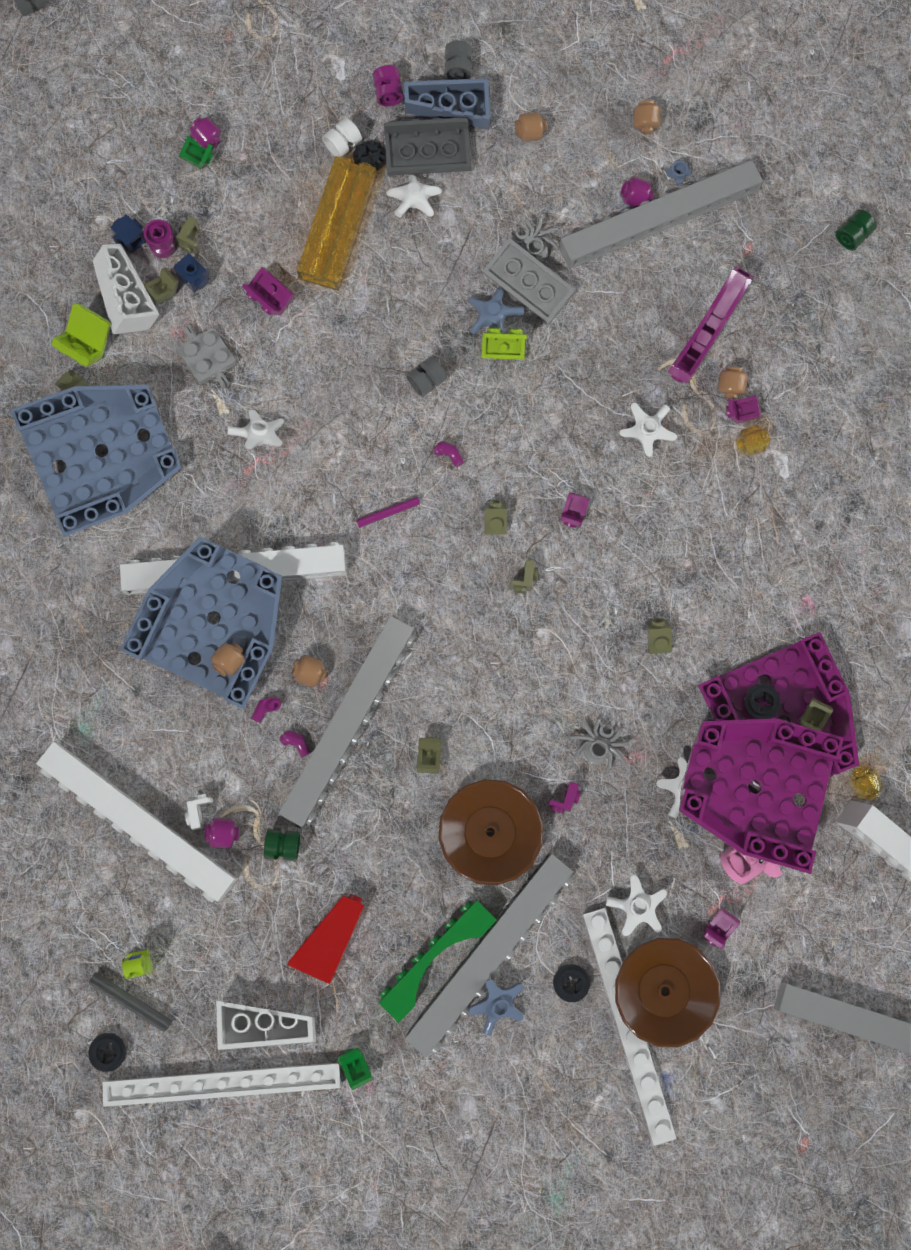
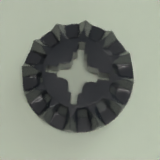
[353,140,386,173]
[744,684,781,719]
[553,964,590,1002]
[88,1033,127,1072]

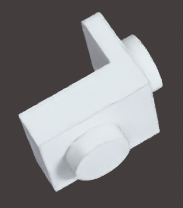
[185,794,213,830]

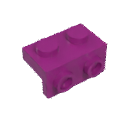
[242,267,295,315]

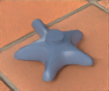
[469,287,524,334]
[468,979,524,1036]

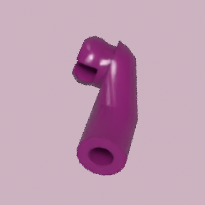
[434,441,464,467]
[250,697,281,723]
[280,730,311,758]

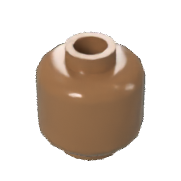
[633,100,661,134]
[515,112,547,142]
[718,367,748,399]
[211,642,245,677]
[292,655,327,687]

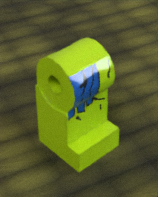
[122,949,153,979]

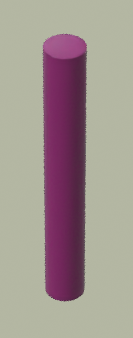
[356,496,420,528]

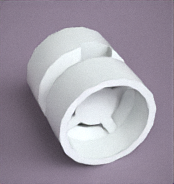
[322,117,362,159]

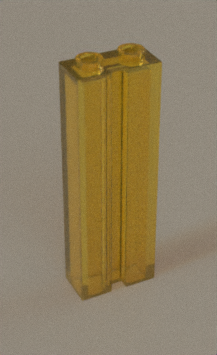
[297,156,377,291]

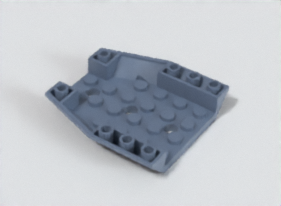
[10,385,181,537]
[120,537,282,709]

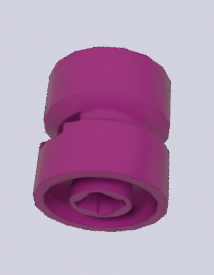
[372,65,404,107]
[144,219,177,258]

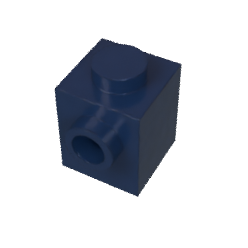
[110,214,146,254]
[173,253,210,293]

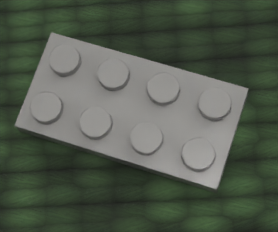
[482,238,576,325]

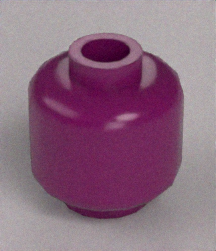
[189,117,221,149]
[620,177,653,207]
[205,818,239,848]

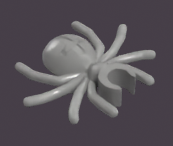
[508,217,559,261]
[570,718,629,774]

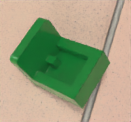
[178,136,213,169]
[337,1048,374,1090]

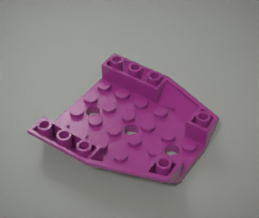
[698,632,859,777]
[679,718,844,874]

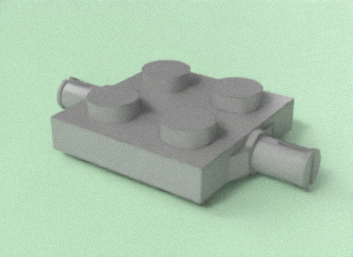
[176,325,237,388]

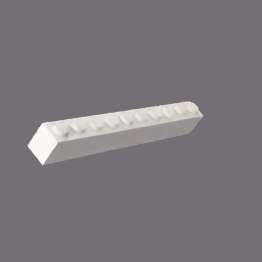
[120,542,347,595]
[36,742,237,903]

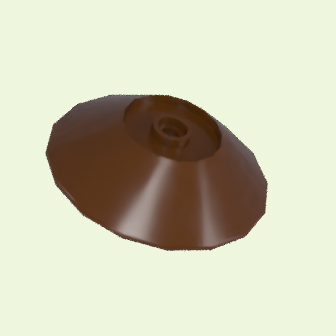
[438,779,543,886]
[615,938,720,1048]

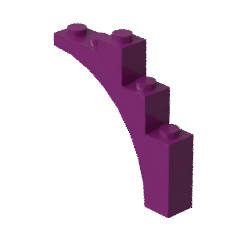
[668,266,755,384]

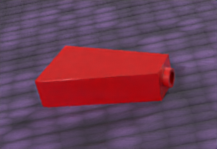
[287,893,365,984]

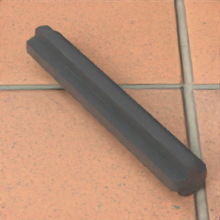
[89,973,172,1032]

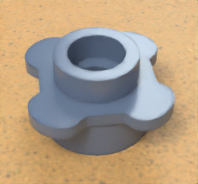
[666,160,691,184]

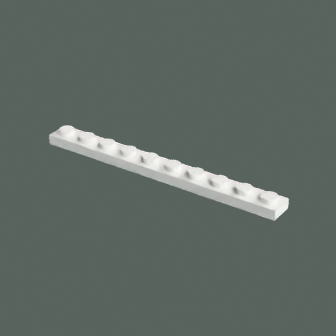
[582,908,676,1146]
[102,1062,341,1107]

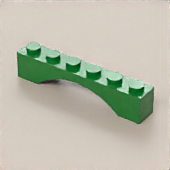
[379,900,497,1023]

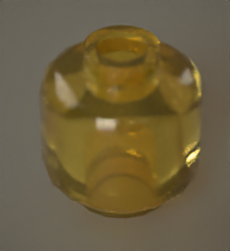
[736,425,770,456]
[849,765,884,801]

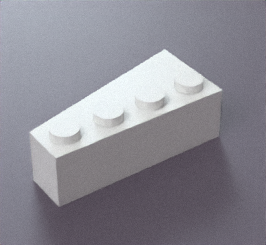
[93,244,160,334]
[836,800,911,882]
[216,1001,316,1050]

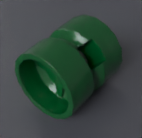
[835,209,877,251]
[264,829,300,862]

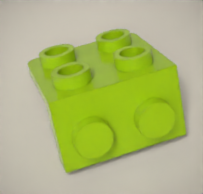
[51,303,111,367]
[481,328,527,360]

